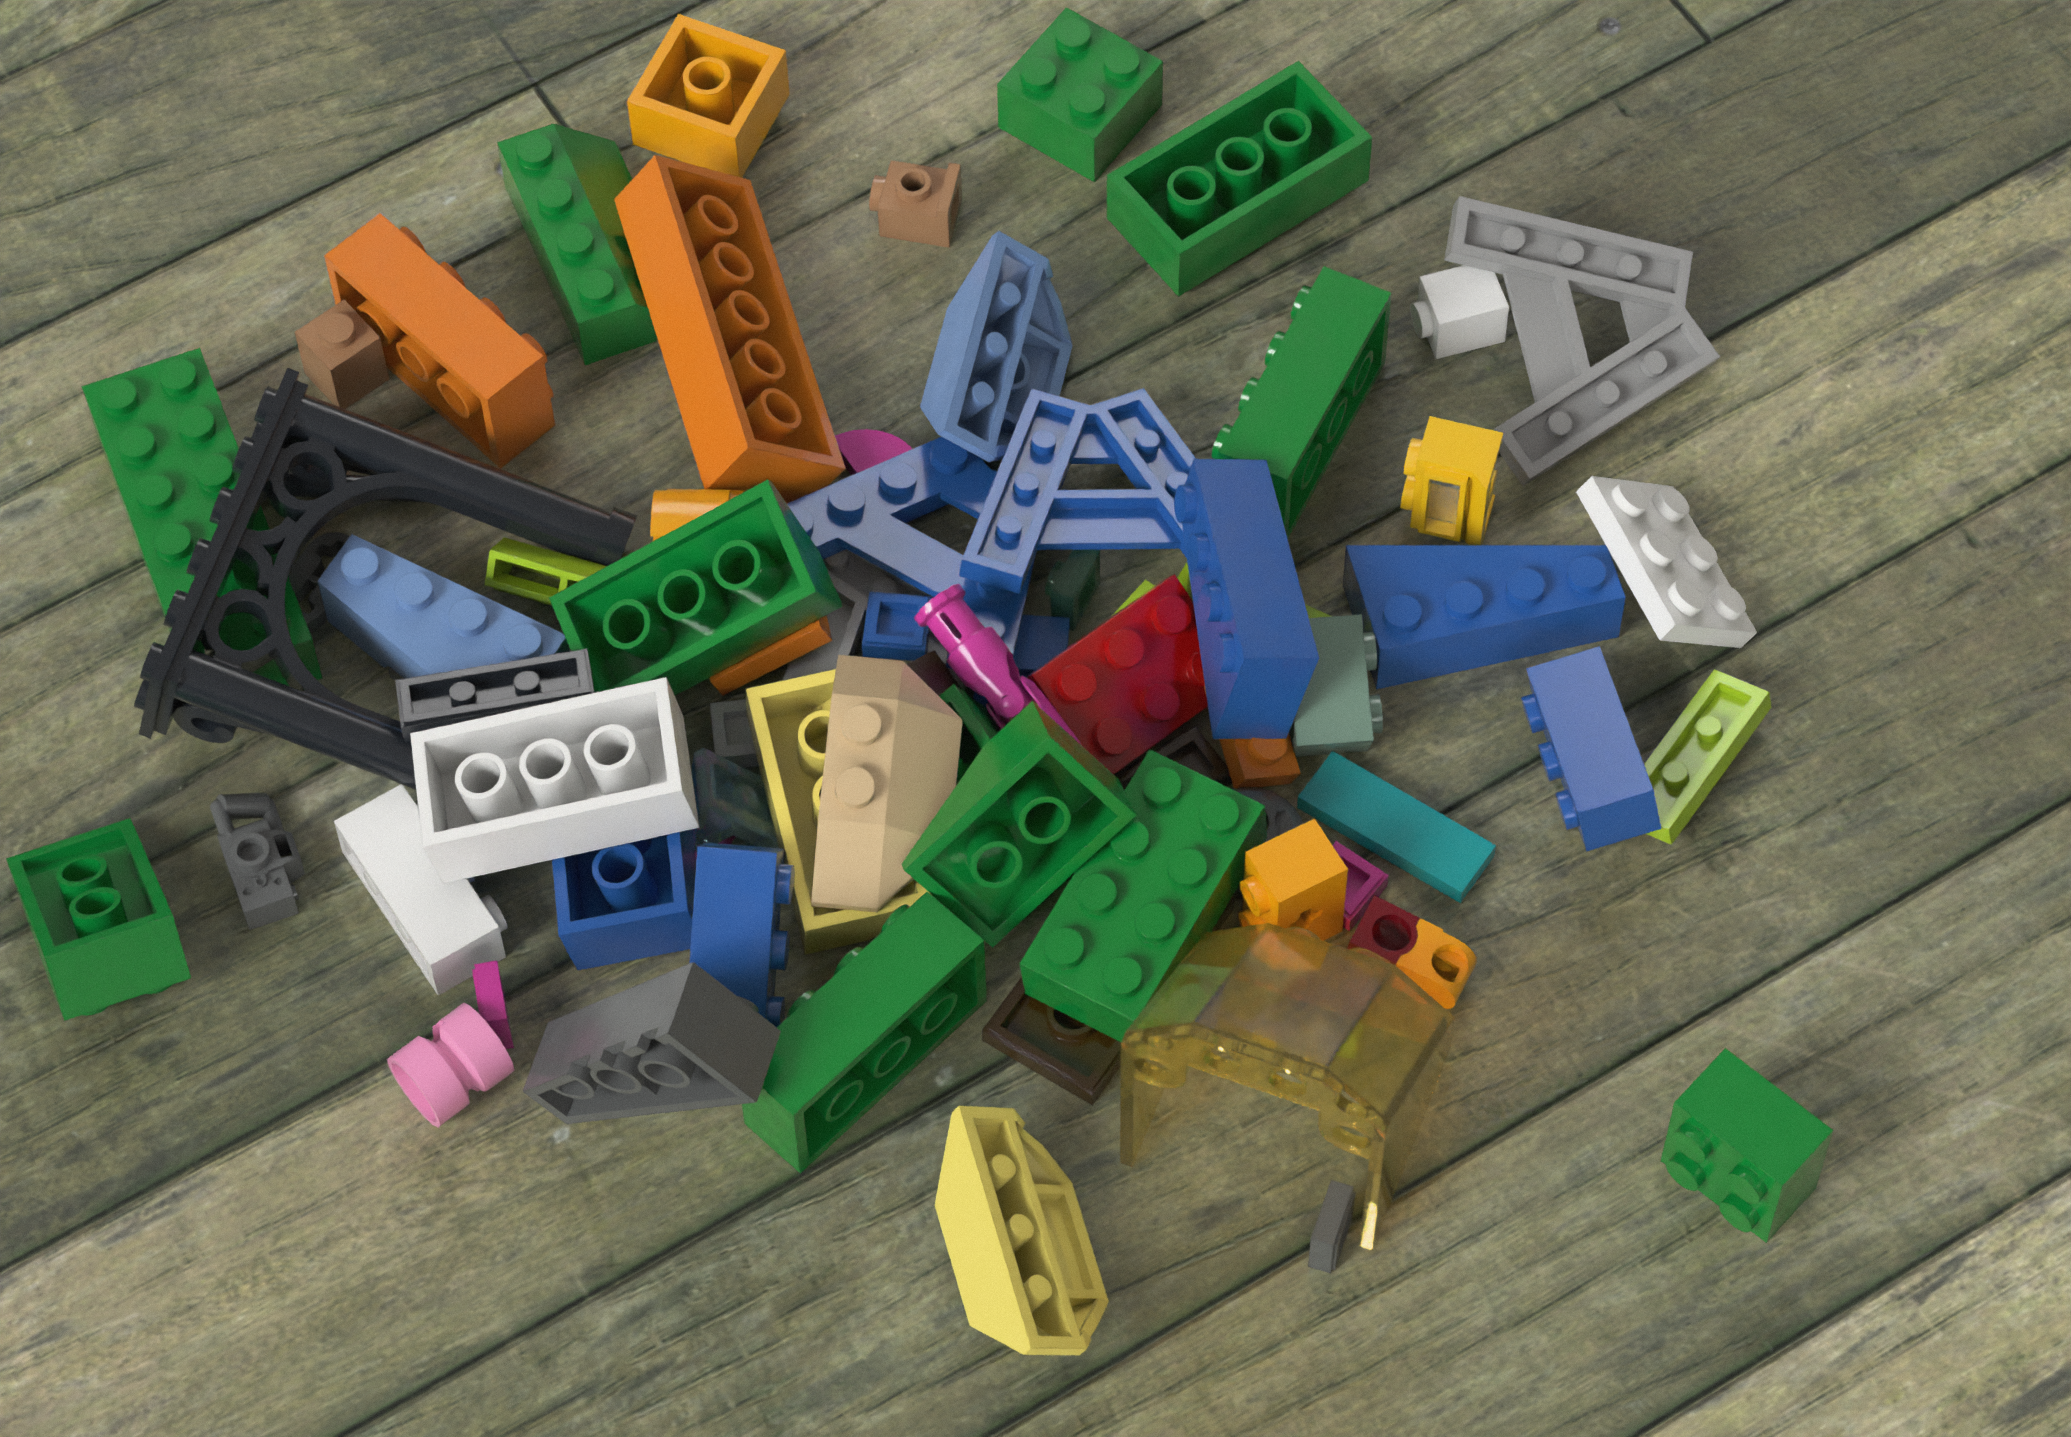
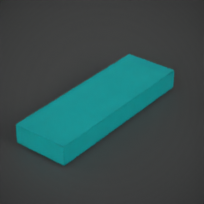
[1297,751,1496,903]

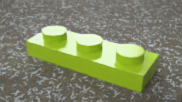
[1644,669,1772,845]

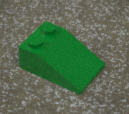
[902,701,1136,948]
[6,818,191,1021]

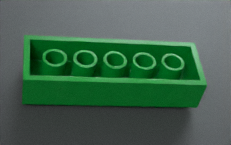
[82,348,323,686]

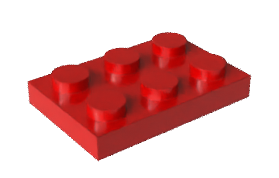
[1026,574,1208,775]

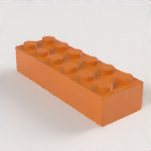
[614,155,846,503]

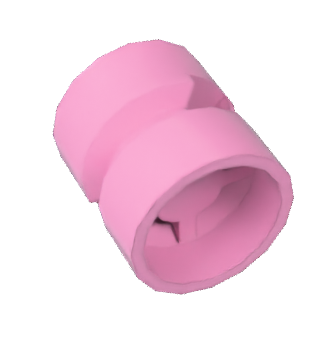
[387,1003,514,1128]

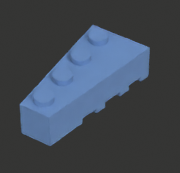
[318,534,570,679]

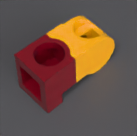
[1339,895,1477,1010]

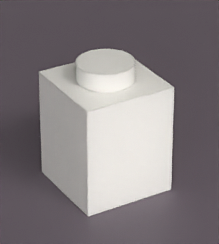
[1410,265,1509,359]

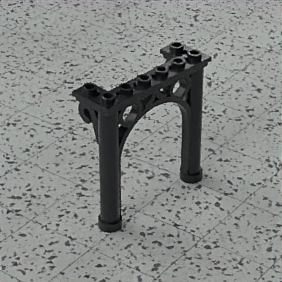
[134,368,637,790]

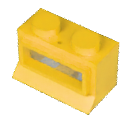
[1400,416,1503,545]

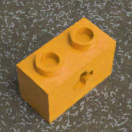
[1238,818,1348,965]

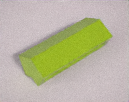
[485,537,607,606]

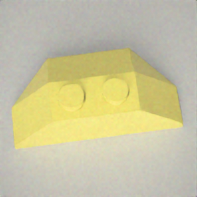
[935,1106,1109,1355]

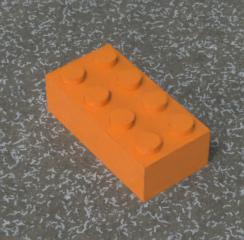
[324,213,555,469]

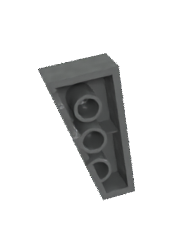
[522,962,781,1124]

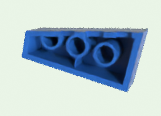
[1174,459,1319,739]
[1343,545,1626,690]

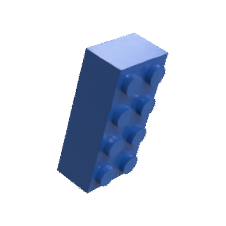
[552,829,696,971]

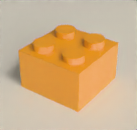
[627,14,790,178]

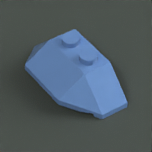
[920,231,1073,462]

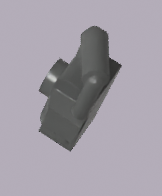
[210,793,305,930]

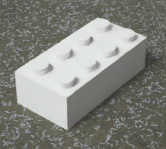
[410,677,699,883]

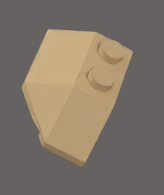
[811,655,963,912]

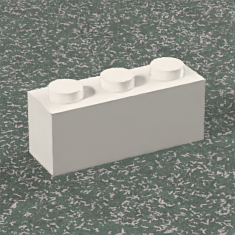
[334,784,508,996]

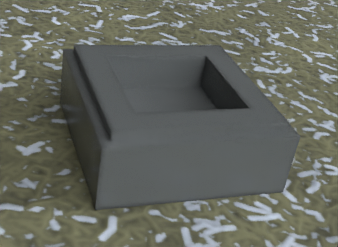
[1308,1180,1356,1274]

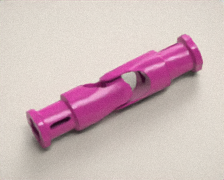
[914,584,1082,745]

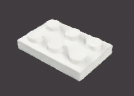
[1576,476,1757,648]

